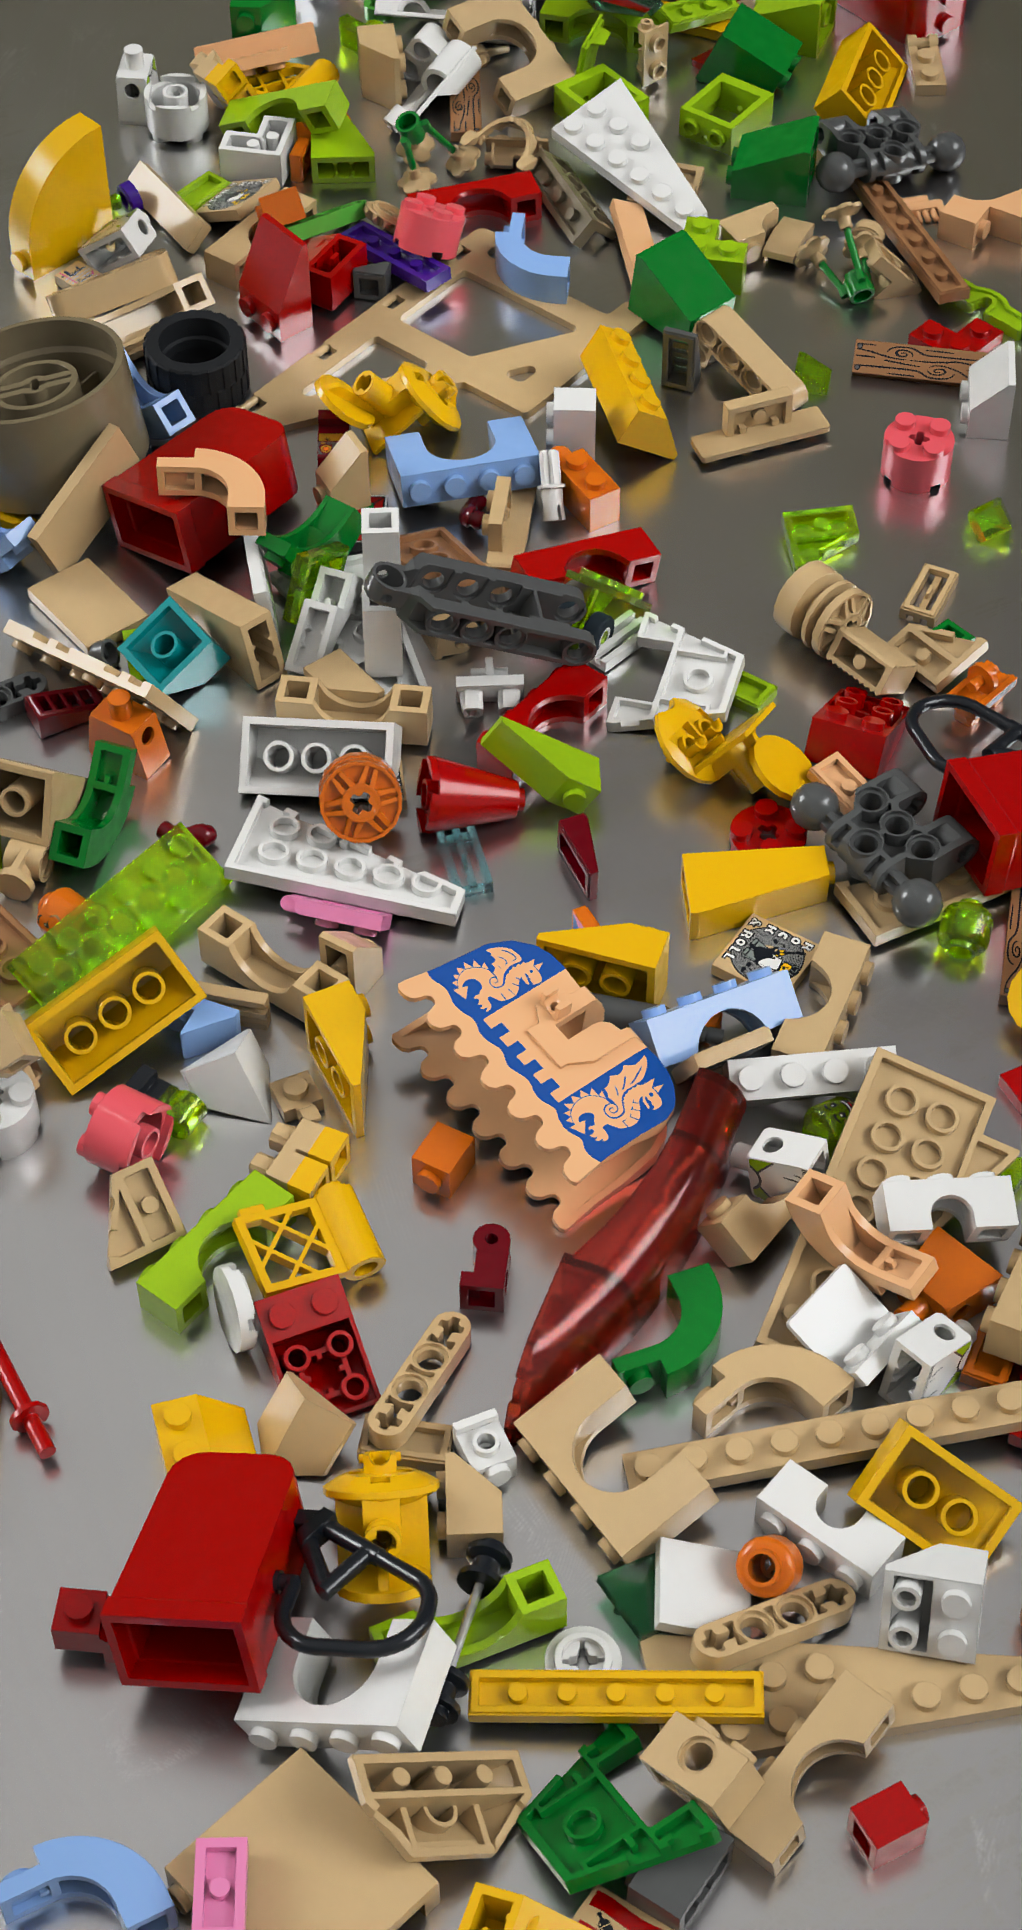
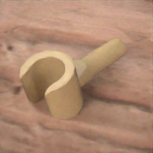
[474,43,510,68]

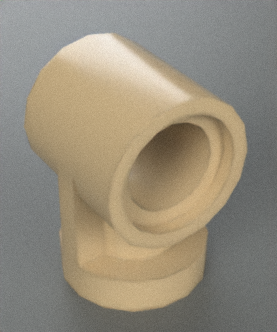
[0,838,55,901]

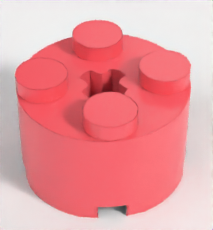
[393,193,466,260]
[880,412,955,494]
[76,1084,174,1174]

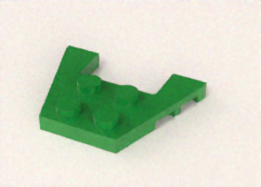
[516,1723,722,1895]

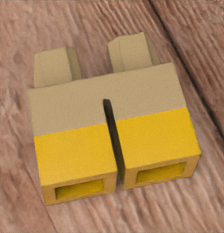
[190,49,258,112]
[249,1118,351,1218]

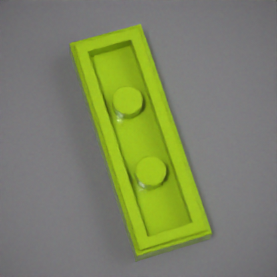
[653,0,739,34]

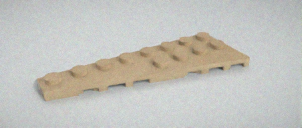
[638,1634,1022,1769]

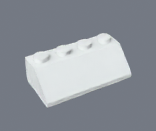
[238,716,403,800]

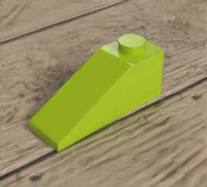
[481,716,601,814]

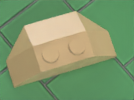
[347,1750,532,1862]

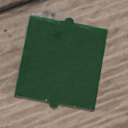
[596,1553,663,1641]

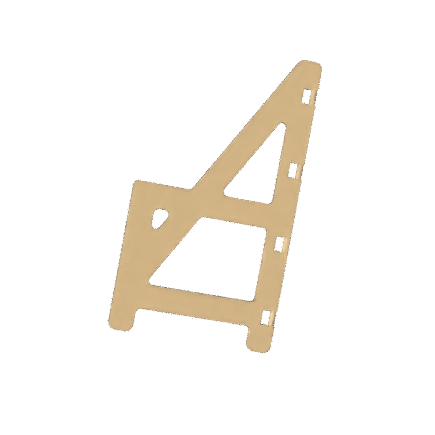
[236,228,648,432]

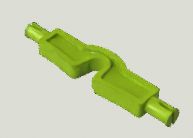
[952,277,1022,341]

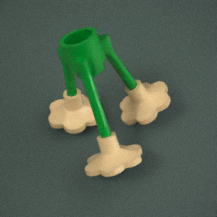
[395,111,481,195]
[794,201,883,304]

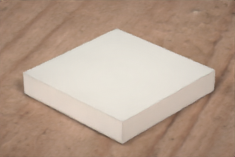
[654,1537,751,1639]

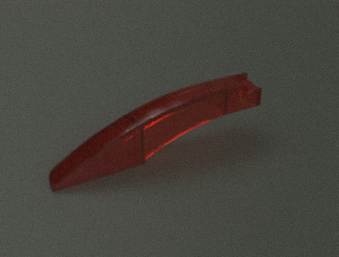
[504,1067,747,1448]

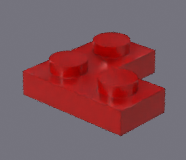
[908,318,1004,353]

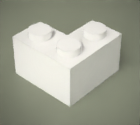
[218,115,297,188]
[546,387,596,460]

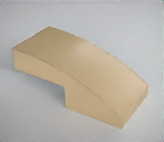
[762,216,815,264]

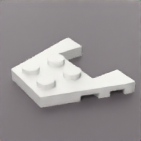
[606,612,745,733]

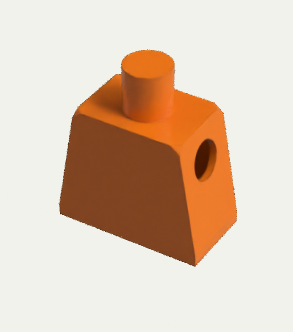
[89,689,170,780]
[894,1226,1003,1323]

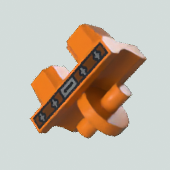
[947,660,1018,728]

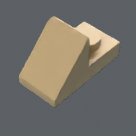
[863,237,922,299]

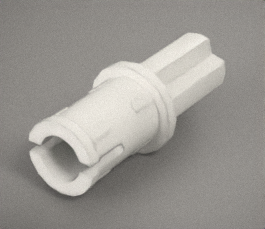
[538,449,566,522]

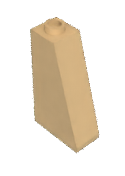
[166,572,288,690]

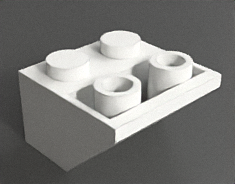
[878,1543,989,1664]

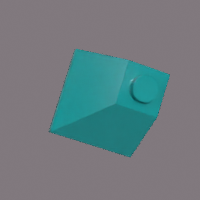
[117,596,231,695]

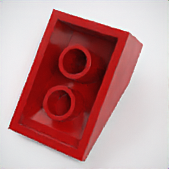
[239,213,313,342]

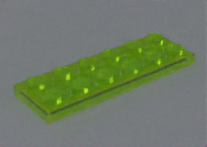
[6,822,233,1007]

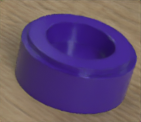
[116,180,144,212]

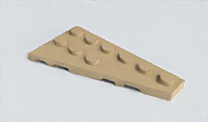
[2,619,199,732]

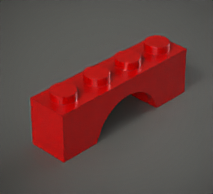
[407,170,542,224]
[510,527,662,589]
[476,664,608,783]

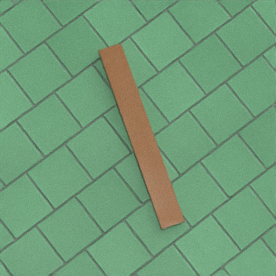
[850,178,971,304]

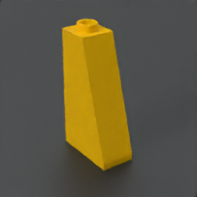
[681,845,836,940]

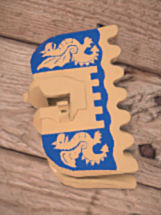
[392,940,676,1233]

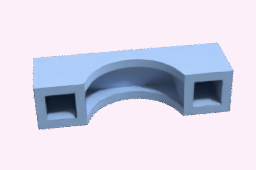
[628,966,803,1067]

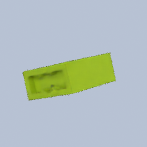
[554,63,649,121]
[679,73,774,156]

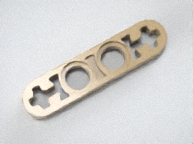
[368,1311,471,1450]
[690,1578,856,1671]

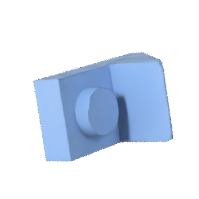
[168,999,241,1059]

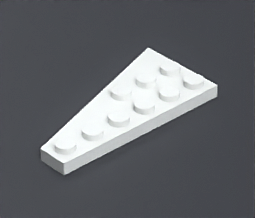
[224,794,466,927]

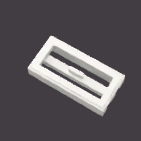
[590,609,643,673]

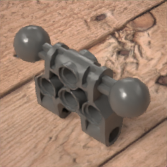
[815,106,966,193]
[790,768,980,929]

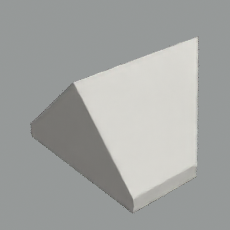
[180,1029,272,1125]

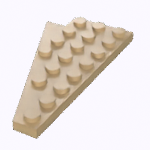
[753,1047,1020,1349]

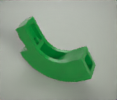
[48,740,137,869]
[611,1262,723,1398]

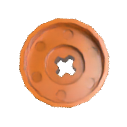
[319,752,402,843]

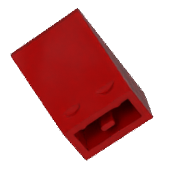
[303,233,368,311]
[804,687,910,780]
[252,1274,381,1415]

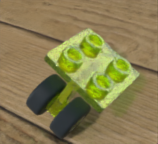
[558,567,652,650]

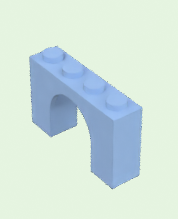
[385,416,541,508]

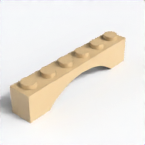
[94,272,215,344]

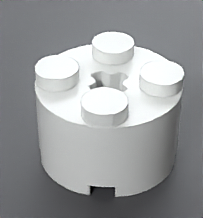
[144,73,210,143]
[0,1070,40,1160]

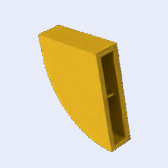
[8,112,113,281]

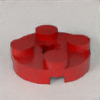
[729,798,808,851]

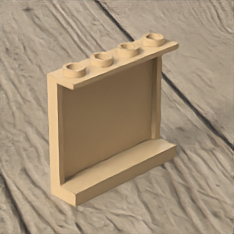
[164,1747,440,1930]

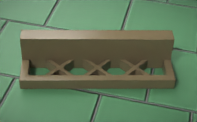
[530,148,617,249]

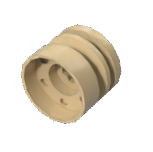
[773,560,873,659]

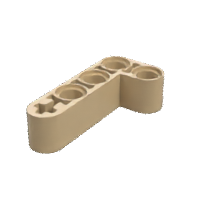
[45,248,178,319]
[686,305,809,412]

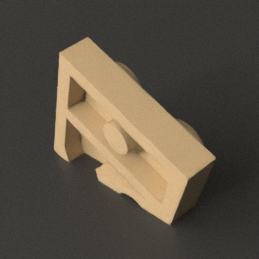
[887,623,988,694]

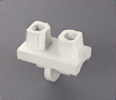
[456,657,524,718]

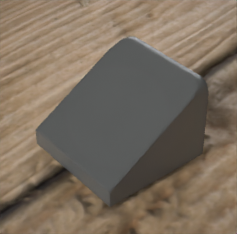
[353,262,392,301]

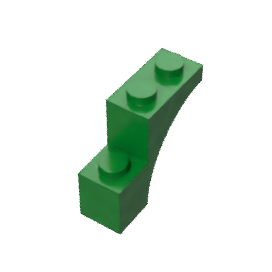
[255,495,361,583]

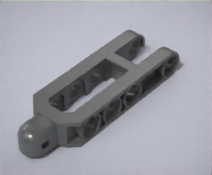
[364,552,597,666]

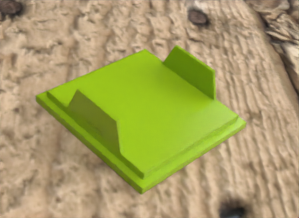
[575,13,611,75]

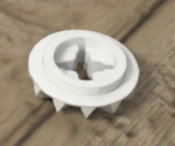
[544,1626,622,1670]

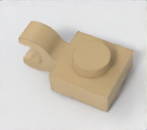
[269,1070,324,1123]

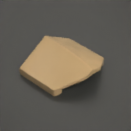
[257,1371,357,1476]

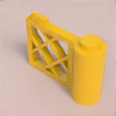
[246,58,339,95]
[232,1181,386,1299]

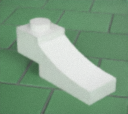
[284,566,364,676]

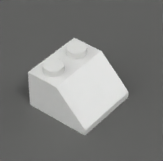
[960,341,1016,440]

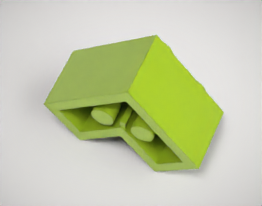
[684,216,748,296]

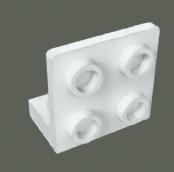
[786,1264,922,1388]

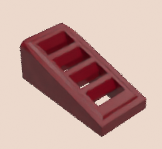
[23,685,104,739]
[557,813,599,901]

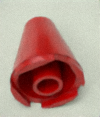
[416,756,525,834]

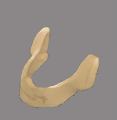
[459,116,538,171]

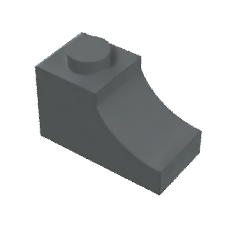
[624,1828,735,1930]

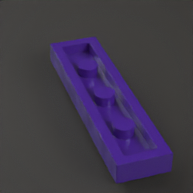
[340,221,452,293]

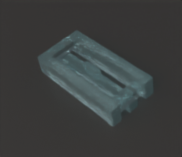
[436,825,493,897]

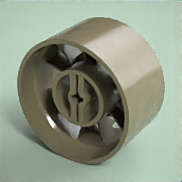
[0,317,149,514]

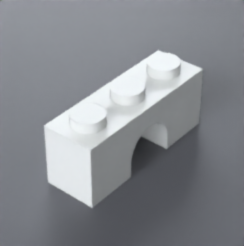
[872,1171,1019,1246]
[754,1459,906,1600]

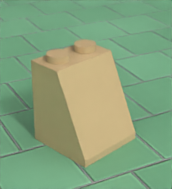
[0,758,88,847]

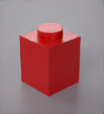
[846,1781,929,1871]

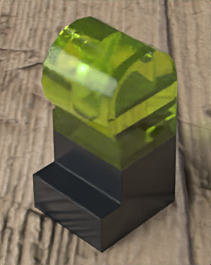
[125,1063,208,1140]

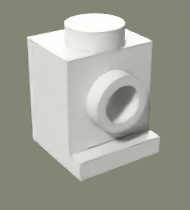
[452,1408,517,1487]

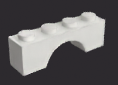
[722,1045,897,1109]

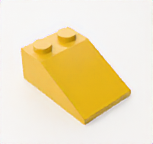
[536,923,670,1005]
[303,980,373,1138]
[847,1418,1022,1559]

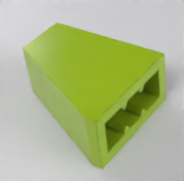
[311,114,376,184]

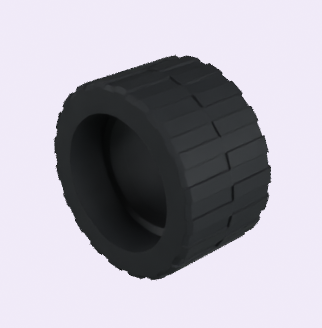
[143,310,250,418]

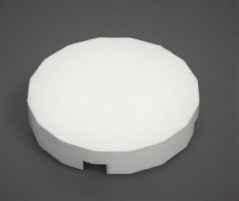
[213,1262,258,1353]

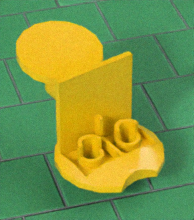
[314,361,462,456]
[655,698,813,801]
[322,1450,440,1604]

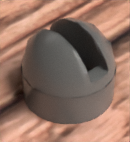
[88,639,120,668]

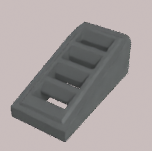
[661,326,701,392]

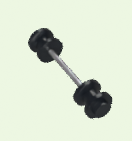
[430,1538,513,1728]

